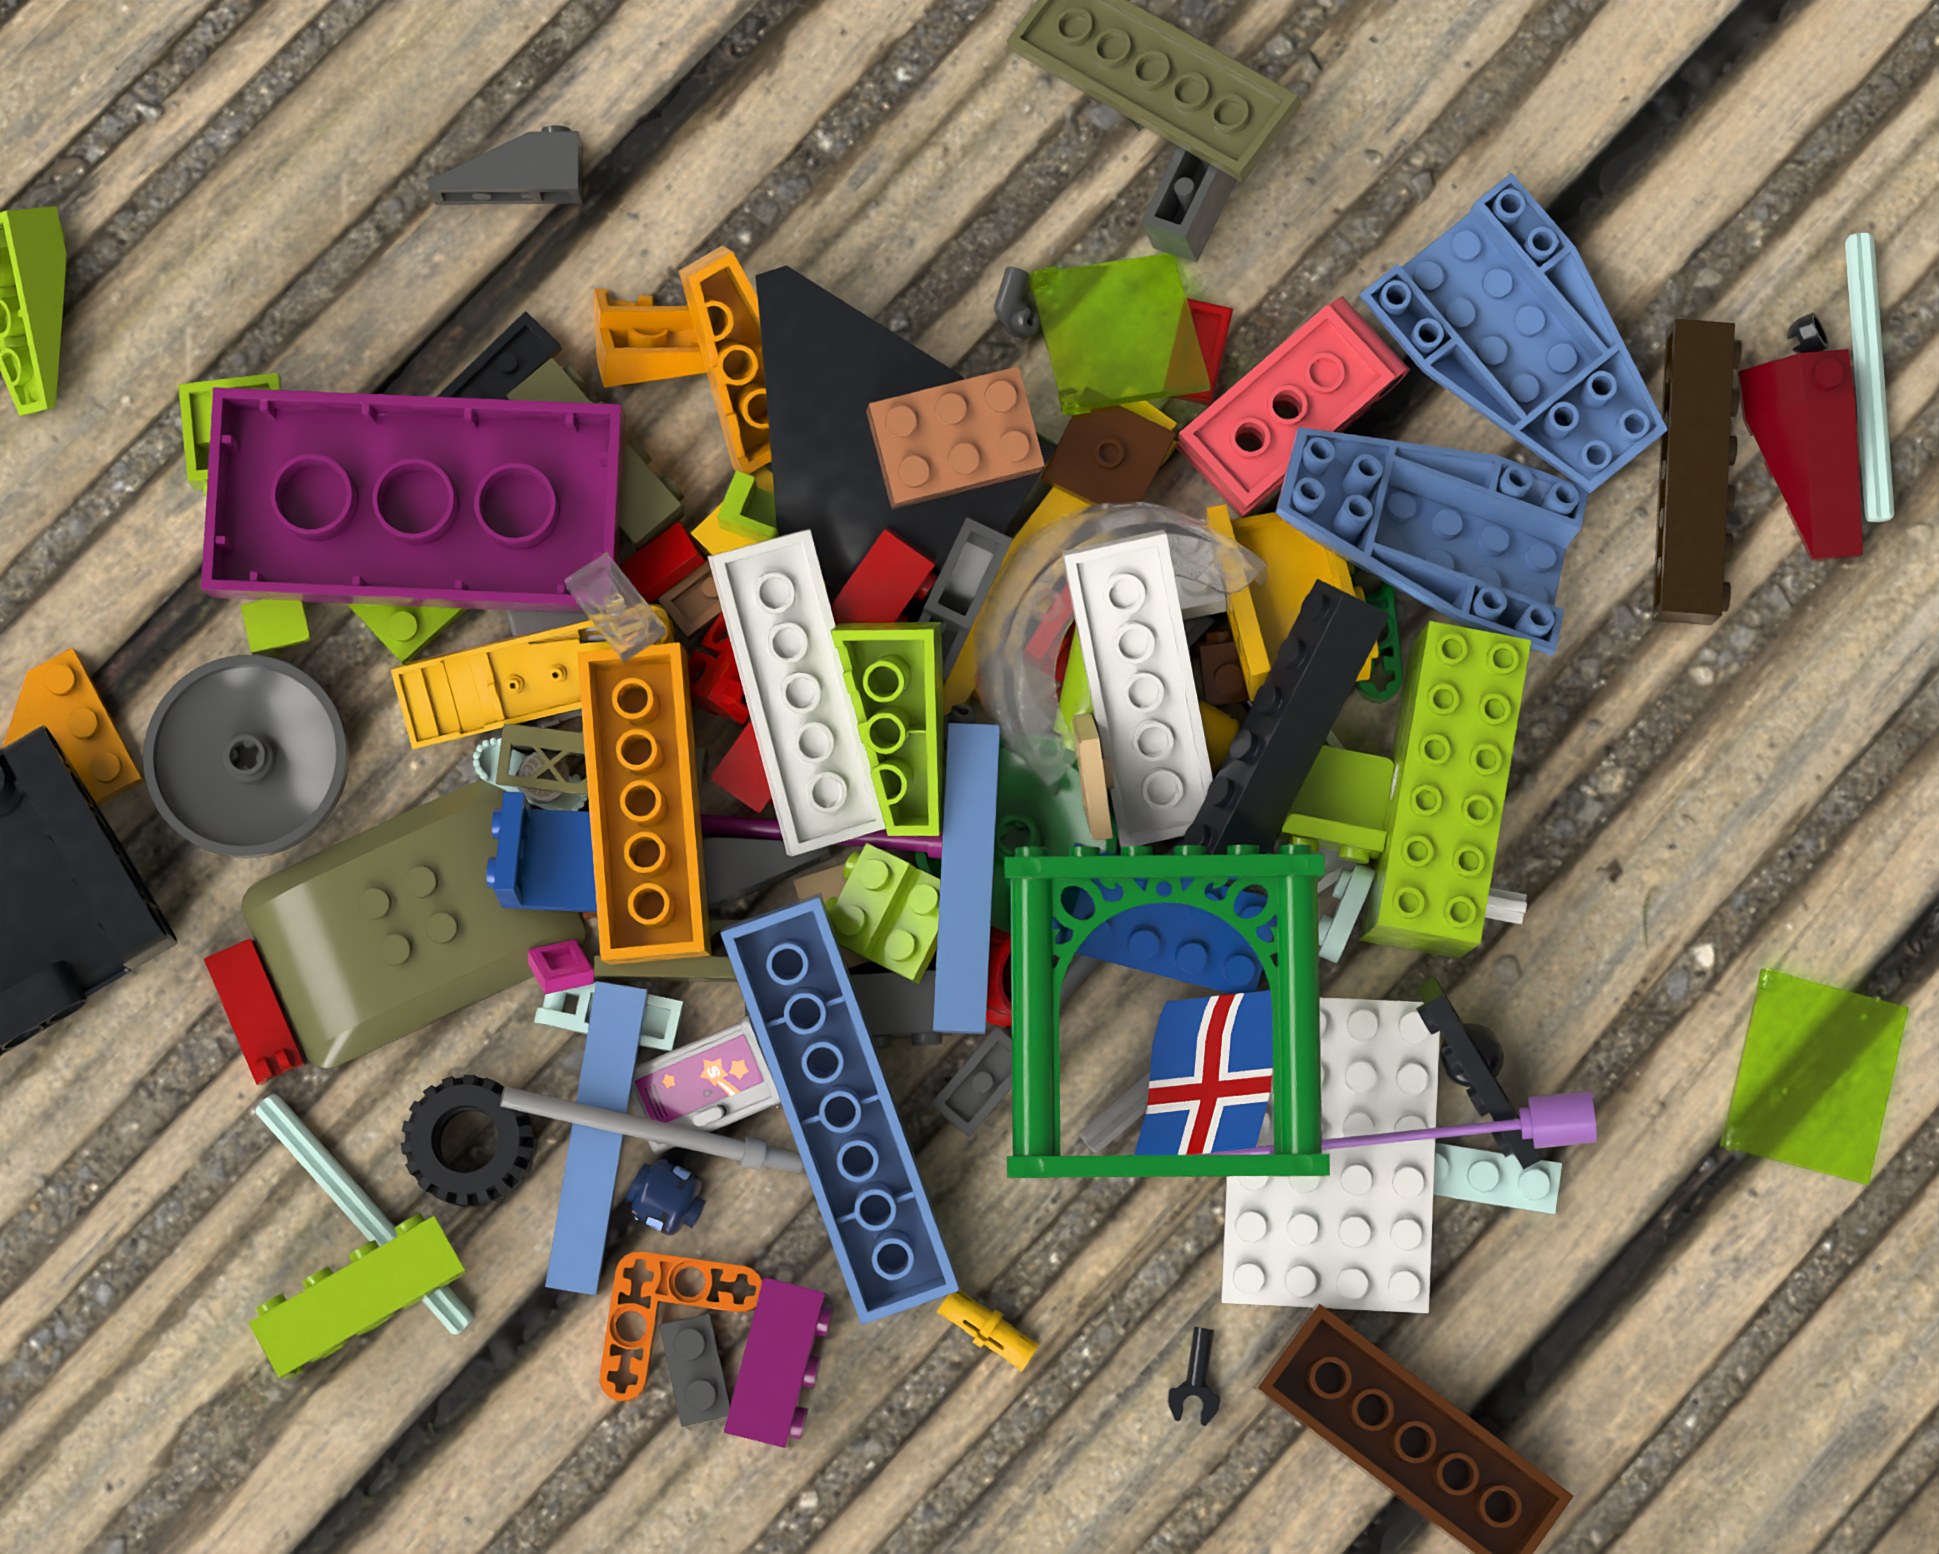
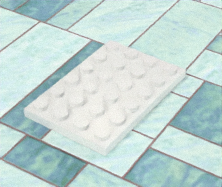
[1221,997,1440,1313]

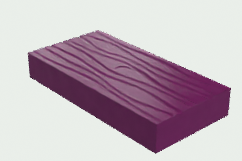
[201,387,626,614]

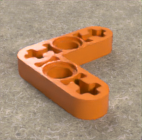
[599,1251,763,1401]

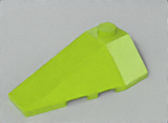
[0,206,67,416]

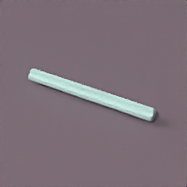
[1845,233,1895,522]
[256,1094,474,1335]

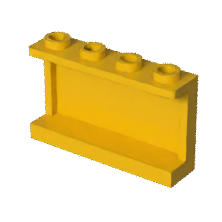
[1206,504,1379,701]

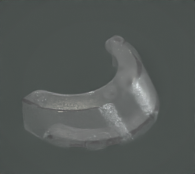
[973,502,1268,797]

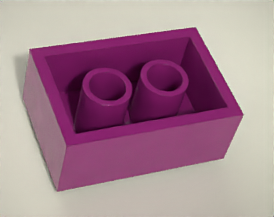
[723,1277,835,1448]

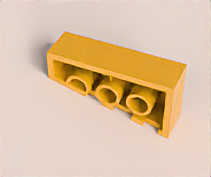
[679,246,771,475]

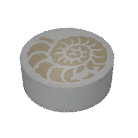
[518,751,569,804]

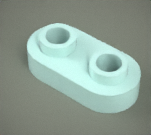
[1319,863,1376,963]

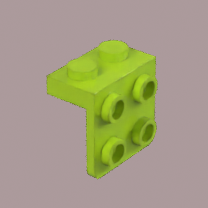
[1276,745,1394,864]

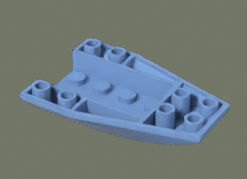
[1359,173,1668,493]
[1275,427,1588,656]

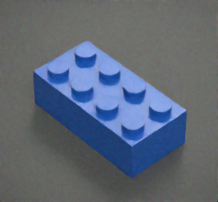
[1052,842,1277,994]

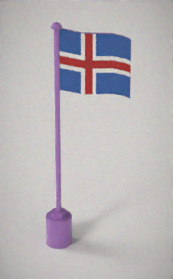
[1134,990,1597,1155]

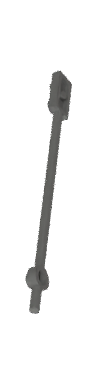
[930,836,1184,1138]

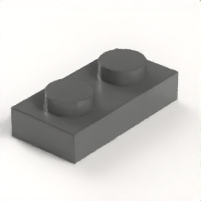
[659,1313,731,1427]

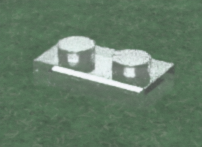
[564,552,666,662]

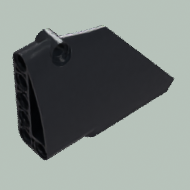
[755,265,1058,622]
[0,725,178,1056]

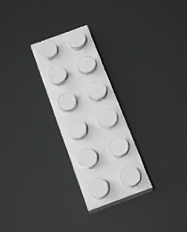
[708,529,886,856]
[1062,529,1213,847]

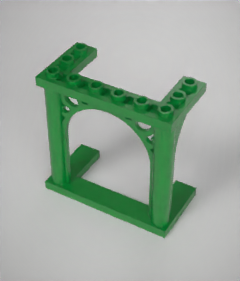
[1004,844,1330,1178]

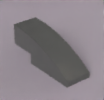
[918,517,1013,686]

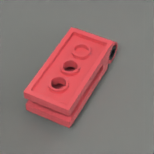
[1176,296,1410,518]

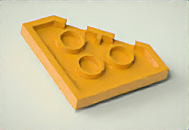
[2,647,145,806]

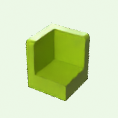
[717,470,779,542]
[240,599,311,658]

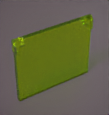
[1029,253,1210,415]
[1720,968,1909,1185]

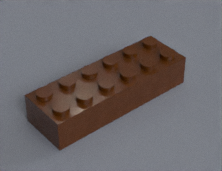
[1253,1304,1574,1554]

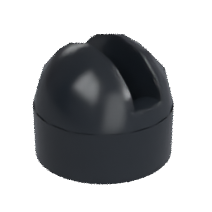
[1787,312,1829,354]

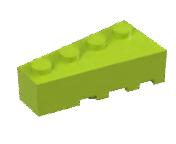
[830,622,946,836]
[248,1213,467,1380]

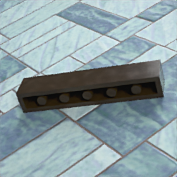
[1652,319,1742,625]

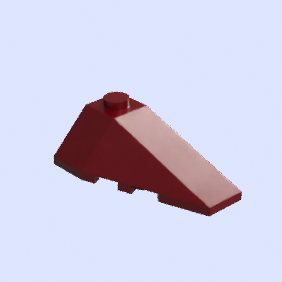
[1737,349,1863,561]

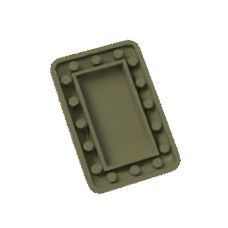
[241,779,586,1069]

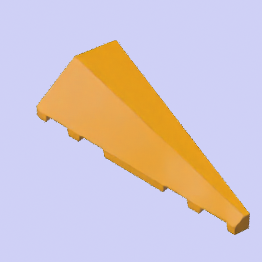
[593,288,706,388]

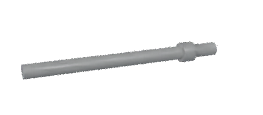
[500,1086,803,1174]

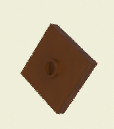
[1041,389,1176,525]

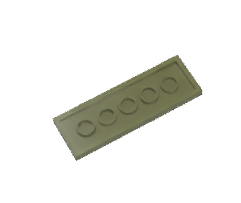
[1006,0,1301,183]

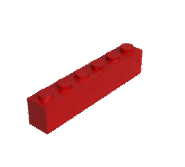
[709,526,938,813]

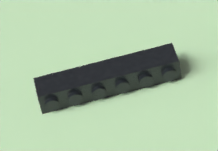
[1181,579,1389,891]

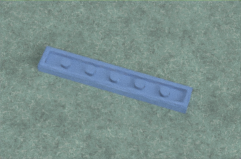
[933,723,1000,1034]
[545,981,649,1295]

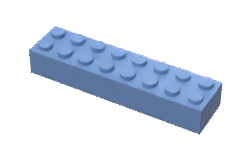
[720,893,960,1325]

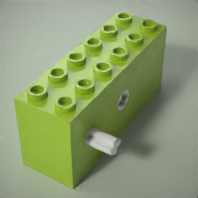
[1359,621,1531,959]

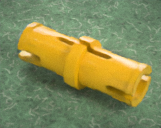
[937,1290,1040,1372]

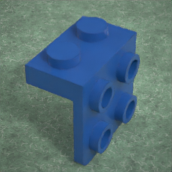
[487,791,597,912]

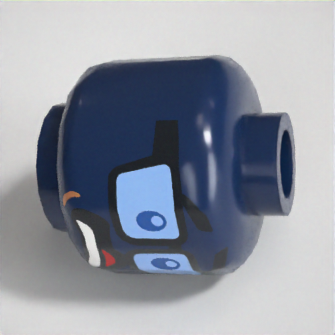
[626,1159,707,1236]

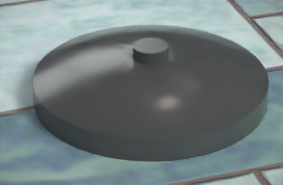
[143,655,350,858]

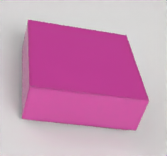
[528,939,594,995]

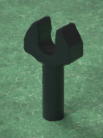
[1167,1327,1220,1426]

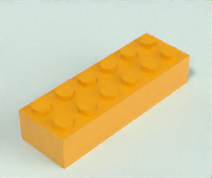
[577,642,712,965]

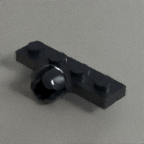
[1416,977,1542,1170]

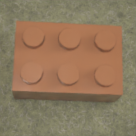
[866,366,1045,510]

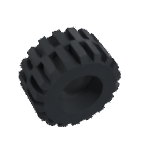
[401,1075,537,1207]

